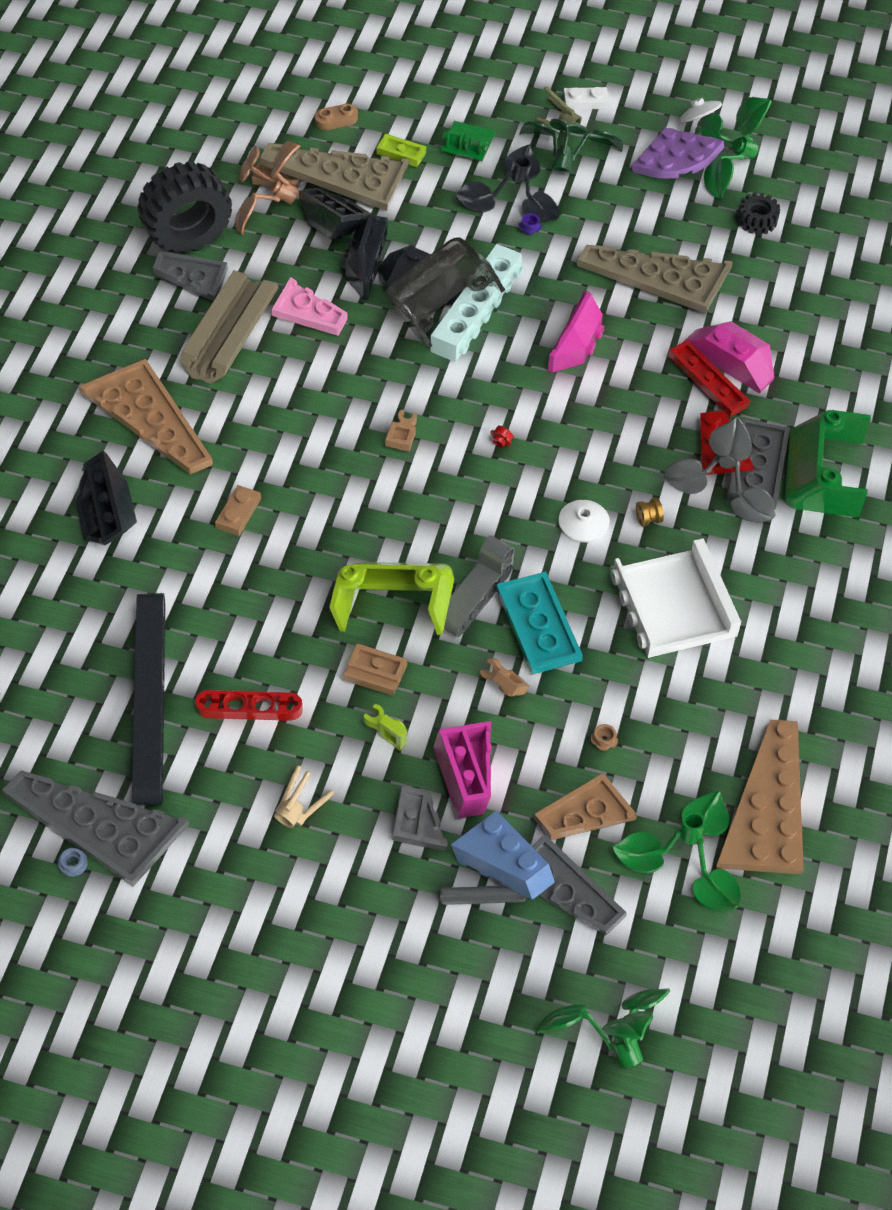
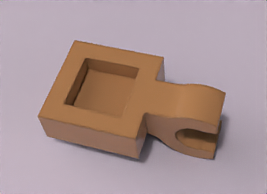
[480,658,530,696]

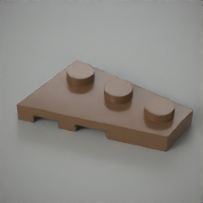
[534,773,637,840]

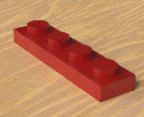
[668,340,750,417]

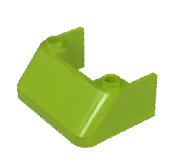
[329,562,454,635]

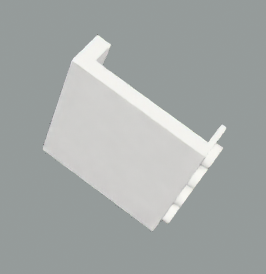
[611,539,741,658]

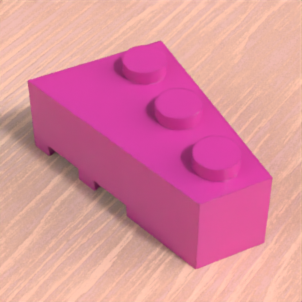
[433,721,491,818]

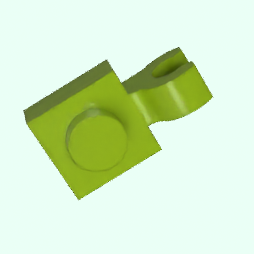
[364,704,407,750]

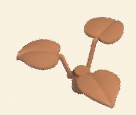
[235,141,301,235]

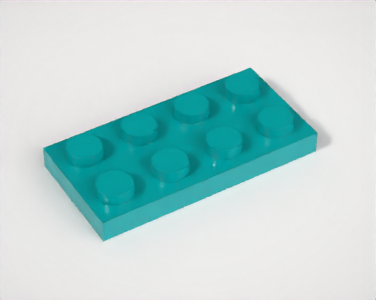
[496,571,583,675]

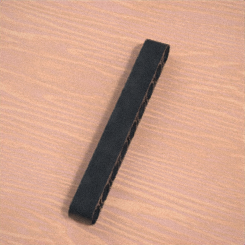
[132,593,166,806]

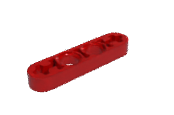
[195,690,303,721]

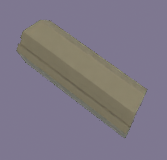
[181,270,279,384]

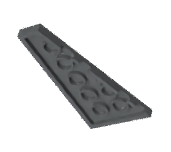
[2,770,189,887]

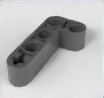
[444,535,514,637]

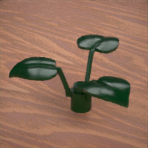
[519,118,623,172]

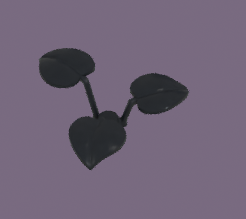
[456,144,560,222]

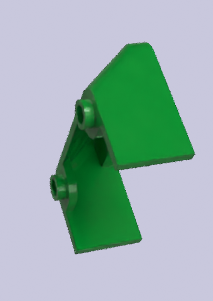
[784,410,871,518]

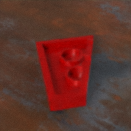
[700,410,754,475]

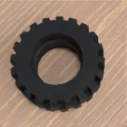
[137,162,232,253]

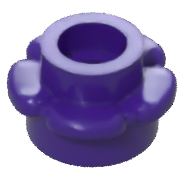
[519,213,541,235]

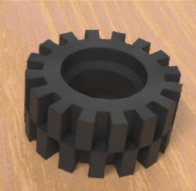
[737,193,780,235]

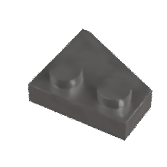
[391,785,448,852]

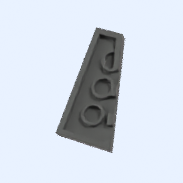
[532,834,627,936]

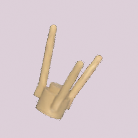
[274,765,334,828]

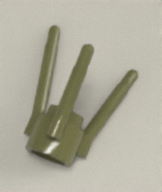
[535,87,582,133]

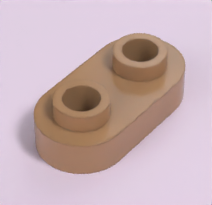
[315,103,358,130]

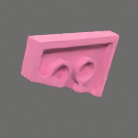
[272,277,347,336]

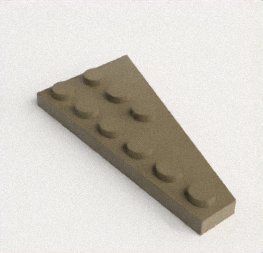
[259,143,410,211]
[577,244,733,313]

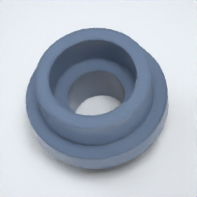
[58,848,88,877]

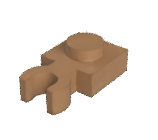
[385,410,417,452]

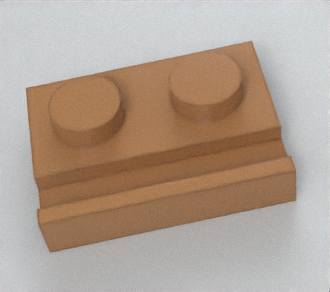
[343,643,408,696]

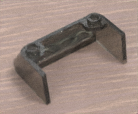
[385,237,505,348]

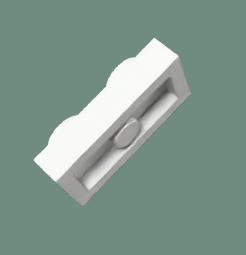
[563,87,609,110]

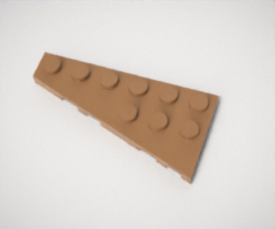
[79,359,213,475]
[716,719,804,874]

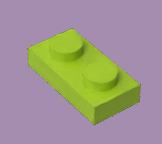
[377,134,426,167]

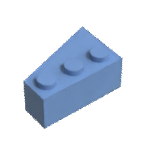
[451,810,555,900]

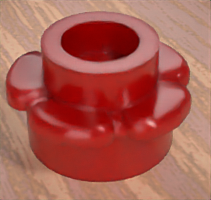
[490,425,514,448]

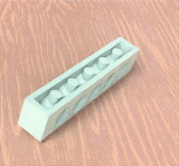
[430,244,523,362]

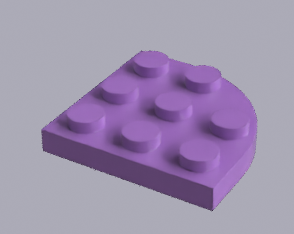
[632,128,724,179]

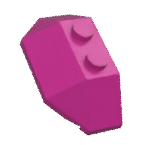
[548,290,604,373]
[682,321,774,394]

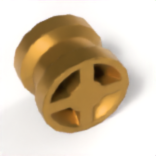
[635,497,664,527]

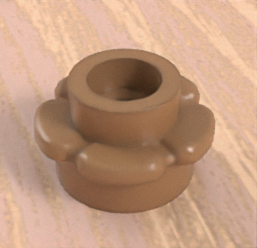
[591,724,618,751]

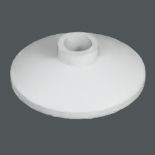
[680,98,722,122]
[558,500,610,543]

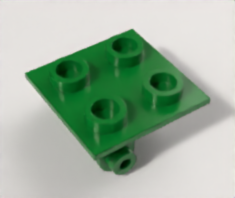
[440,120,496,161]

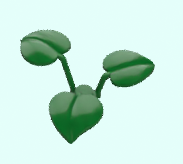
[695,97,772,199]
[613,791,741,910]
[536,988,670,1068]

